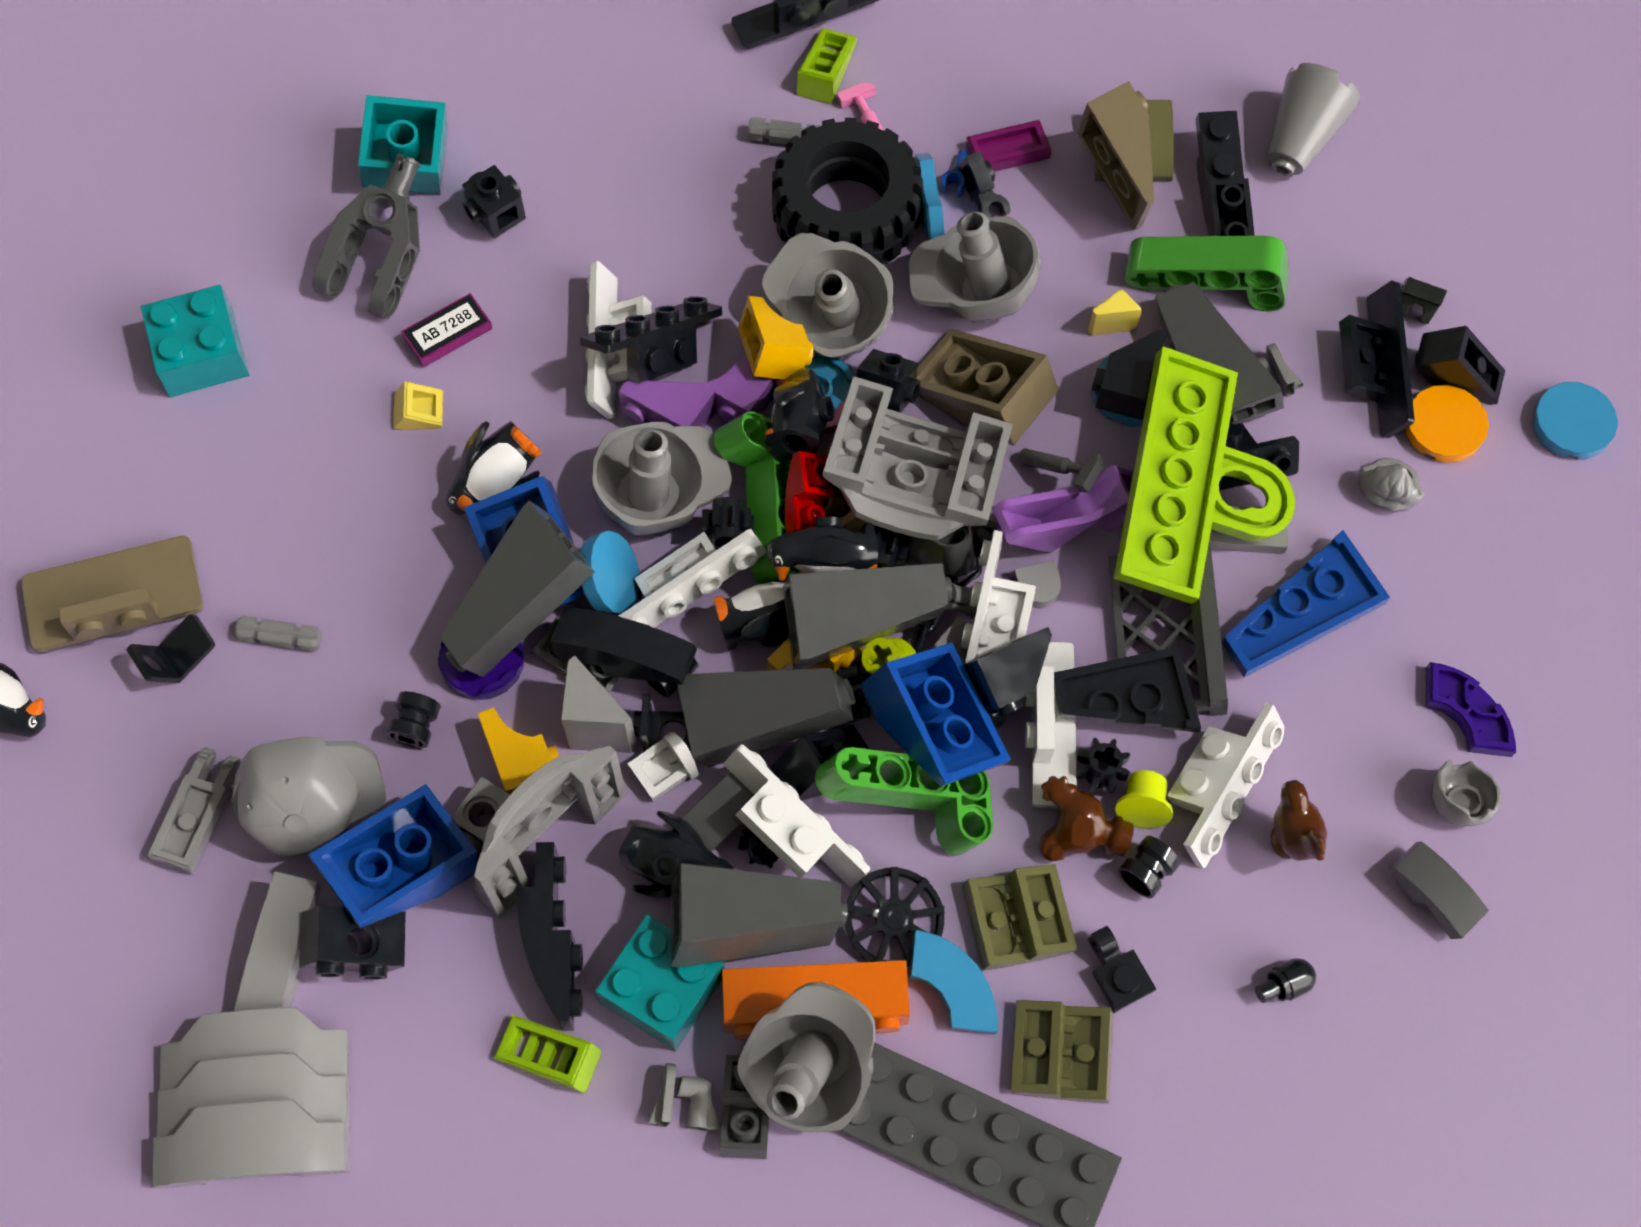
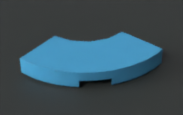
[915,153,944,240]
[909,930,998,1034]

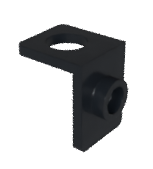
[126,614,215,683]
[633,694,692,755]

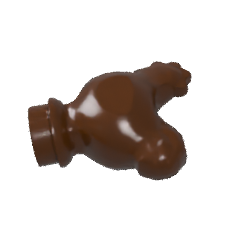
[1038,776,1134,862]
[1271,780,1327,861]

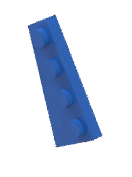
[1221,530,1390,678]

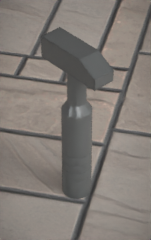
[1019,448,1104,494]

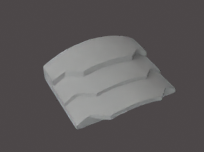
[822,376,1013,541]
[474,746,627,918]
[153,1007,350,1189]

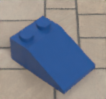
[464,476,586,607]
[860,643,1011,787]
[308,784,477,928]

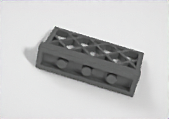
[1108,541,1228,716]

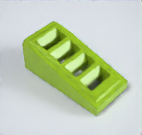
[797,28,857,104]
[494,1015,602,1093]

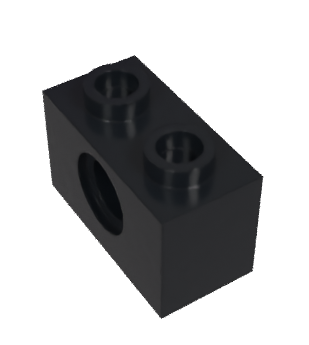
[299,905,406,980]

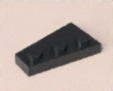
[1054,646,1202,733]

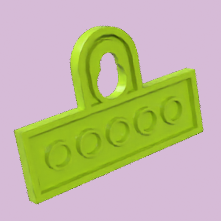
[1113,346,1295,604]

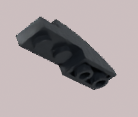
[1195,110,1255,236]
[517,842,583,1031]

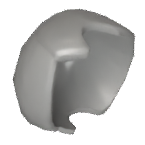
[1432,760,1501,826]

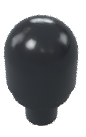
[1255,958,1316,1003]

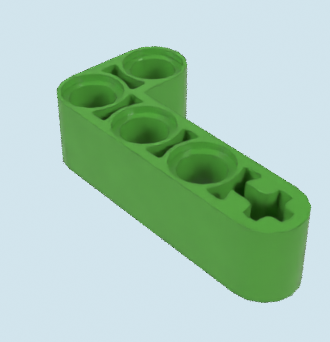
[1125,235,1289,312]
[714,411,800,584]
[815,747,993,855]

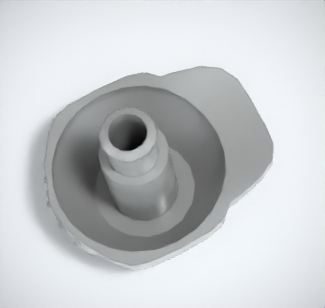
[909,212,1042,321]
[762,233,893,359]
[590,422,732,535]
[231,736,386,856]
[737,982,876,1132]

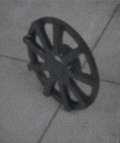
[845,867,945,967]

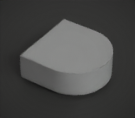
[1013,560,1061,608]

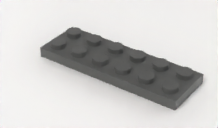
[838,1042,1122,1227]

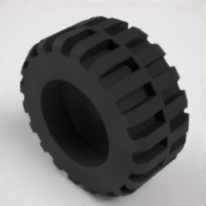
[772,117,923,264]

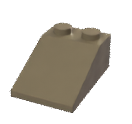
[1077,81,1154,230]
[916,329,1059,446]

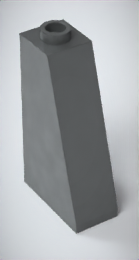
[1155,282,1284,424]
[439,501,595,677]
[783,563,952,669]
[677,668,855,768]
[671,863,848,967]

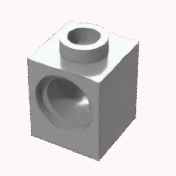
[451,777,510,852]

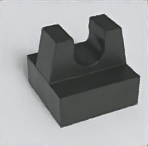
[1401,277,1447,324]

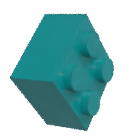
[358,95,448,195]
[140,284,250,398]
[595,915,725,1051]

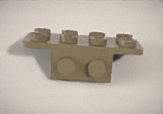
[21,536,204,652]

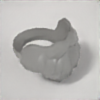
[1359,458,1425,511]

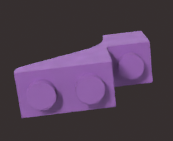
[618,356,776,428]
[992,465,1133,553]

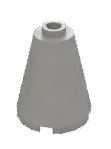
[1267,63,1360,177]

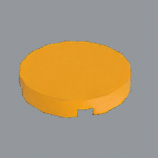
[1405,385,1489,463]

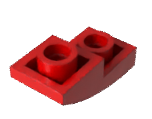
[785,451,835,533]

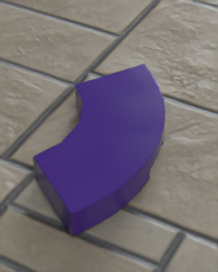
[1426,662,1516,757]

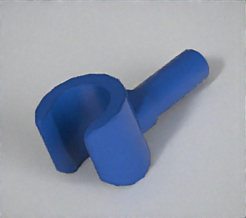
[941,150,968,197]

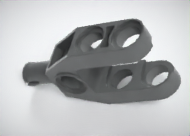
[312,153,421,318]

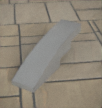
[234,871,322,1011]

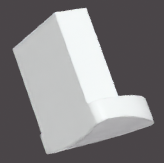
[627,732,699,802]

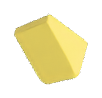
[1087,289,1142,336]
[393,381,443,430]

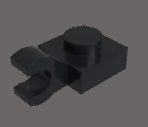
[957,151,1010,218]
[1087,925,1157,1013]

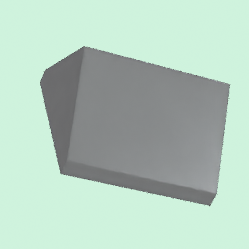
[561,656,638,753]

